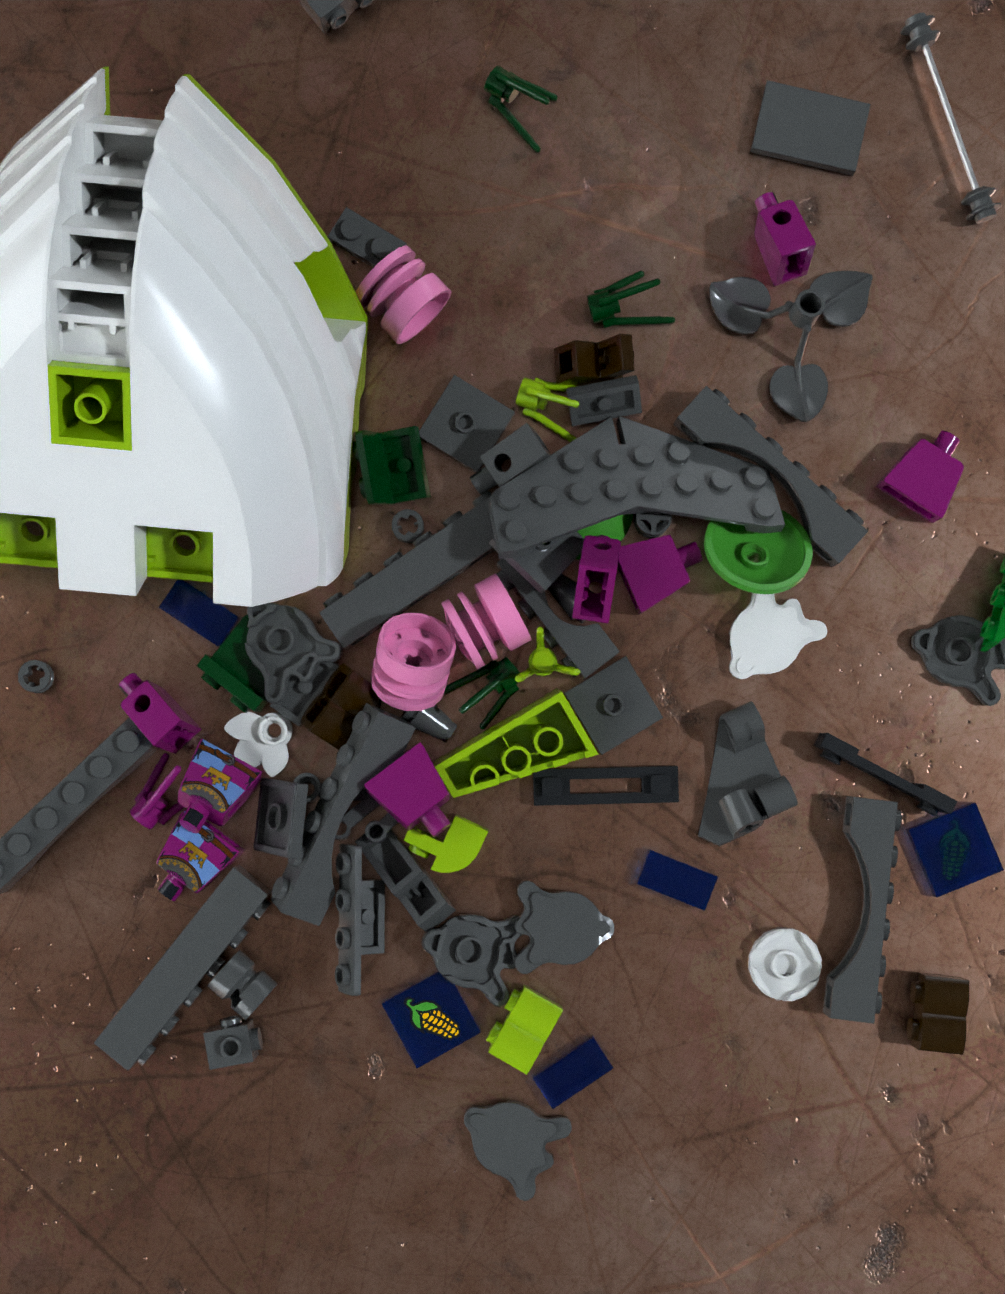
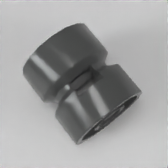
[207,950,278,1021]

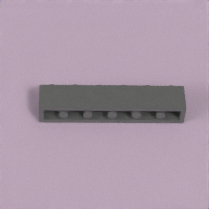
[319,491,495,650]
[94,865,272,1071]

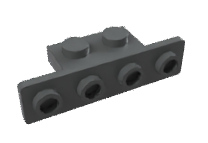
[335,844,385,996]

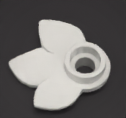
[224,712,293,777]

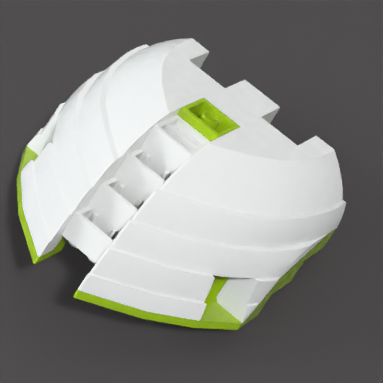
[0,66,368,607]

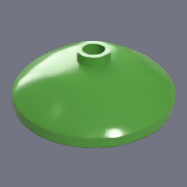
[704,510,813,594]

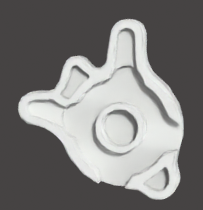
[729,593,827,679]

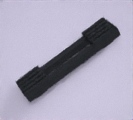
[814,733,958,816]
[533,766,679,806]

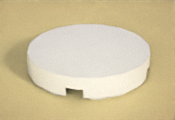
[748,927,822,1001]

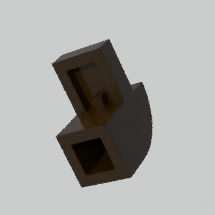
[554,333,635,386]

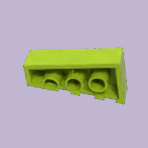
[433,688,599,798]

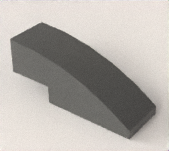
[355,826,456,932]

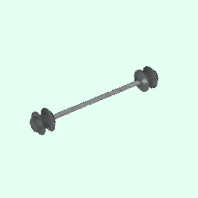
[900,12,1002,224]

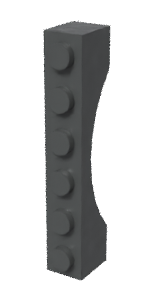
[673,386,868,567]
[271,703,416,926]
[0,718,158,894]
[823,796,902,1024]

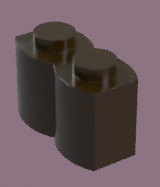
[300,663,382,750]
[907,973,969,1055]

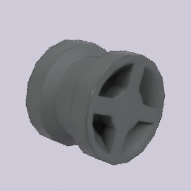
[633,512,672,539]

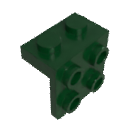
[353,426,431,505]
[196,614,268,713]

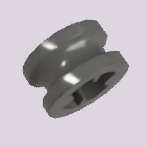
[392,509,424,543]
[18,660,54,693]

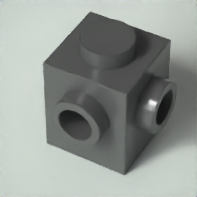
[203,1015,263,1070]

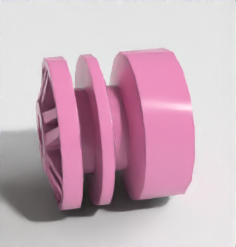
[356,245,451,344]
[441,573,532,670]
[370,613,456,711]

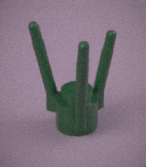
[484,65,558,153]
[587,270,675,328]
[444,657,520,729]

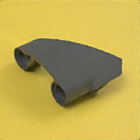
[698,701,798,847]

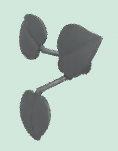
[709,271,873,422]

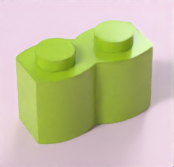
[486,985,563,1075]

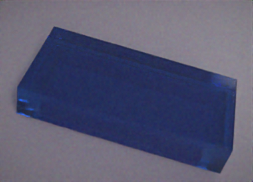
[159,579,240,647]
[636,849,718,911]
[532,1035,613,1109]

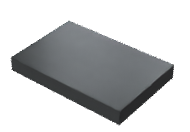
[750,80,871,176]

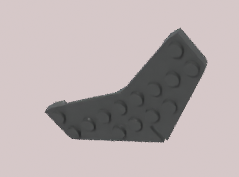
[489,416,785,559]

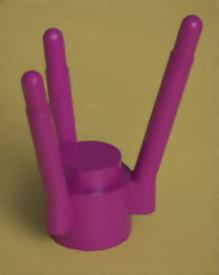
[129,753,184,829]

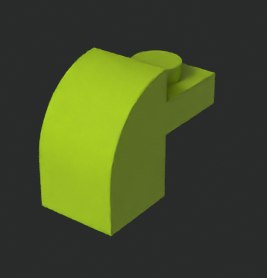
[403,814,489,873]

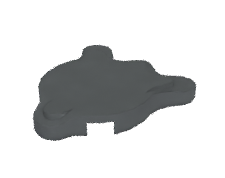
[245,603,343,704]
[911,615,1005,706]
[514,880,615,974]
[421,913,522,1007]
[464,1100,572,1201]

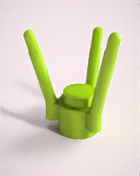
[515,377,579,442]
[515,626,580,682]

